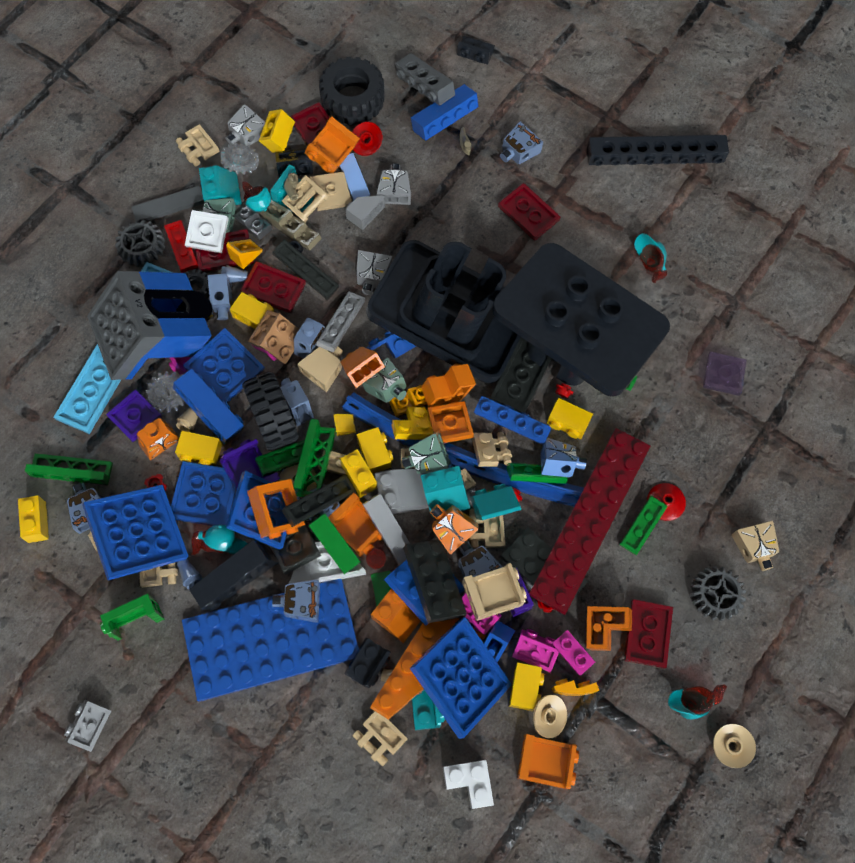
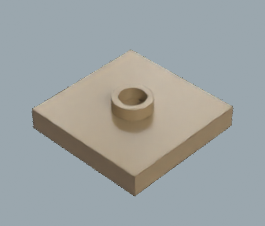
[310,172,352,211]

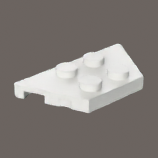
[289,542,366,584]

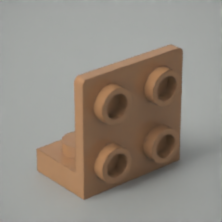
[248,310,299,364]

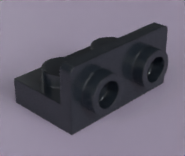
[457,36,495,65]
[275,148,313,178]
[344,638,391,688]

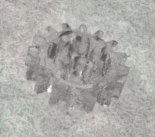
[220,142,259,175]
[146,371,184,412]

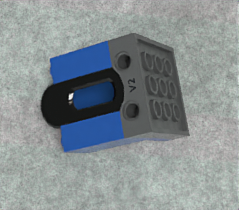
[87,271,213,380]

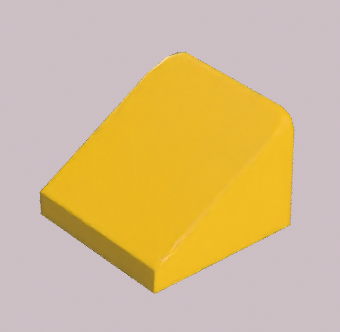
[333,414,356,436]

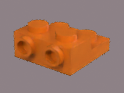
[427,401,474,443]

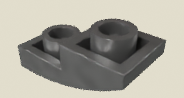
[234,206,273,240]

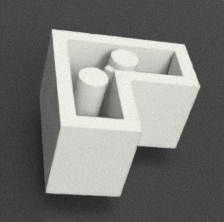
[443,760,494,809]

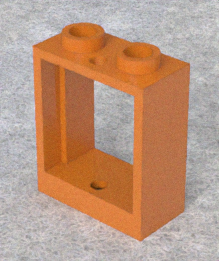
[247,479,305,539]

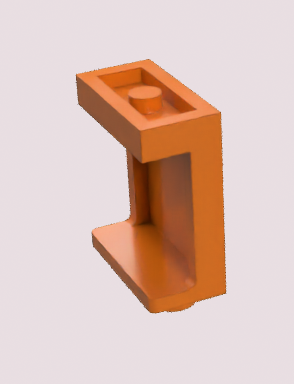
[305,116,360,173]
[328,493,383,557]
[517,734,579,789]

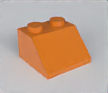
[371,588,421,644]

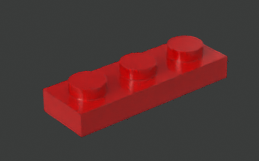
[164,220,199,273]

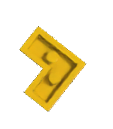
[391,407,434,440]

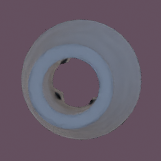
[221,265,248,283]
[177,559,202,589]

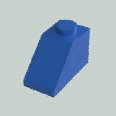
[484,621,515,663]

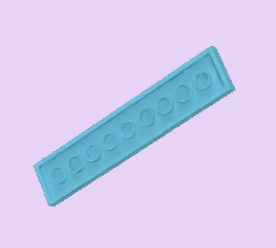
[54,262,173,434]

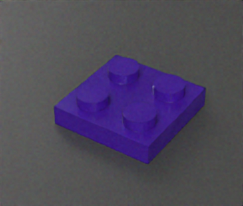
[106,389,162,442]

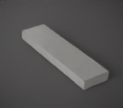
[317,291,365,353]
[362,494,410,566]

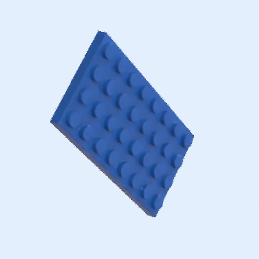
[182,579,359,702]

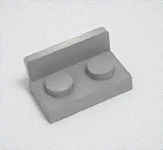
[64,700,111,752]

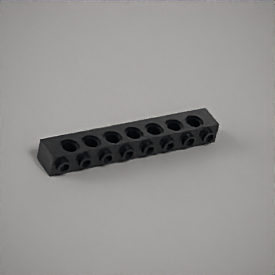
[587,135,729,166]

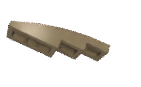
[258,200,322,251]

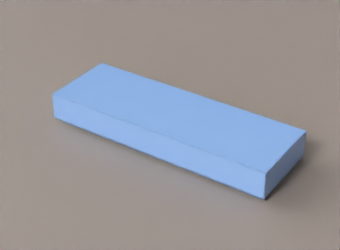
[339,153,370,201]

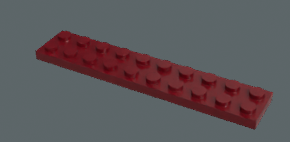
[529,428,651,615]

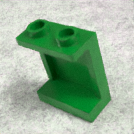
[100,594,165,641]

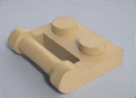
[282,175,329,222]

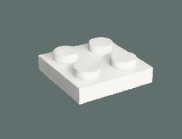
[185,210,229,253]

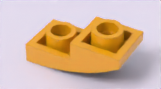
[389,385,427,417]
[551,678,599,696]

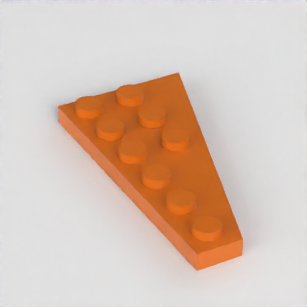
[370,618,487,720]

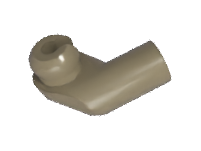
[284,173,299,201]

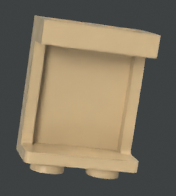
[462,563,527,621]

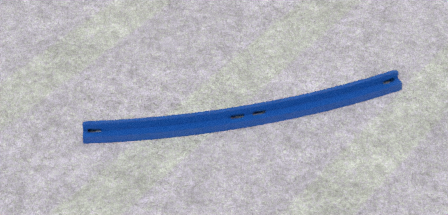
[342,392,584,507]

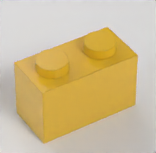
[259,109,295,153]
[230,292,274,329]
[547,398,593,439]
[356,427,394,474]
[175,431,222,466]
[340,449,377,498]
[18,495,49,543]
[508,662,545,711]

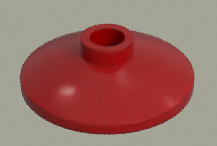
[352,122,383,156]
[647,483,686,521]

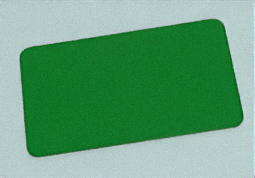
[371,571,391,606]

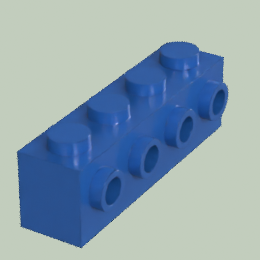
[411,84,478,141]
[173,368,244,445]

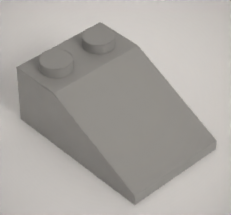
[375,469,431,515]

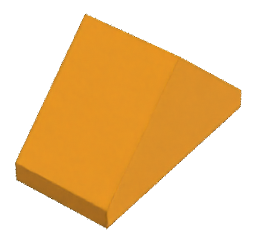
[226,239,263,269]

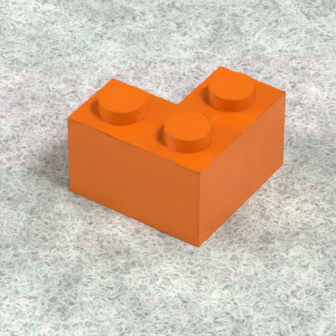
[421,364,476,407]
[586,606,632,651]

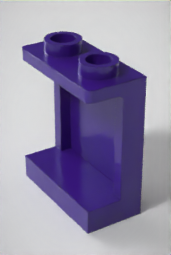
[220,439,280,491]

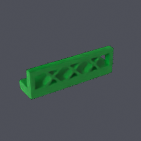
[293,419,336,497]
[25,453,113,485]

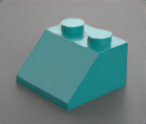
[199,165,242,205]
[421,466,471,518]
[470,483,521,521]

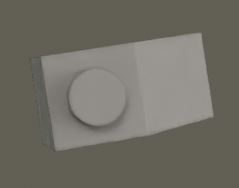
[346,195,385,230]

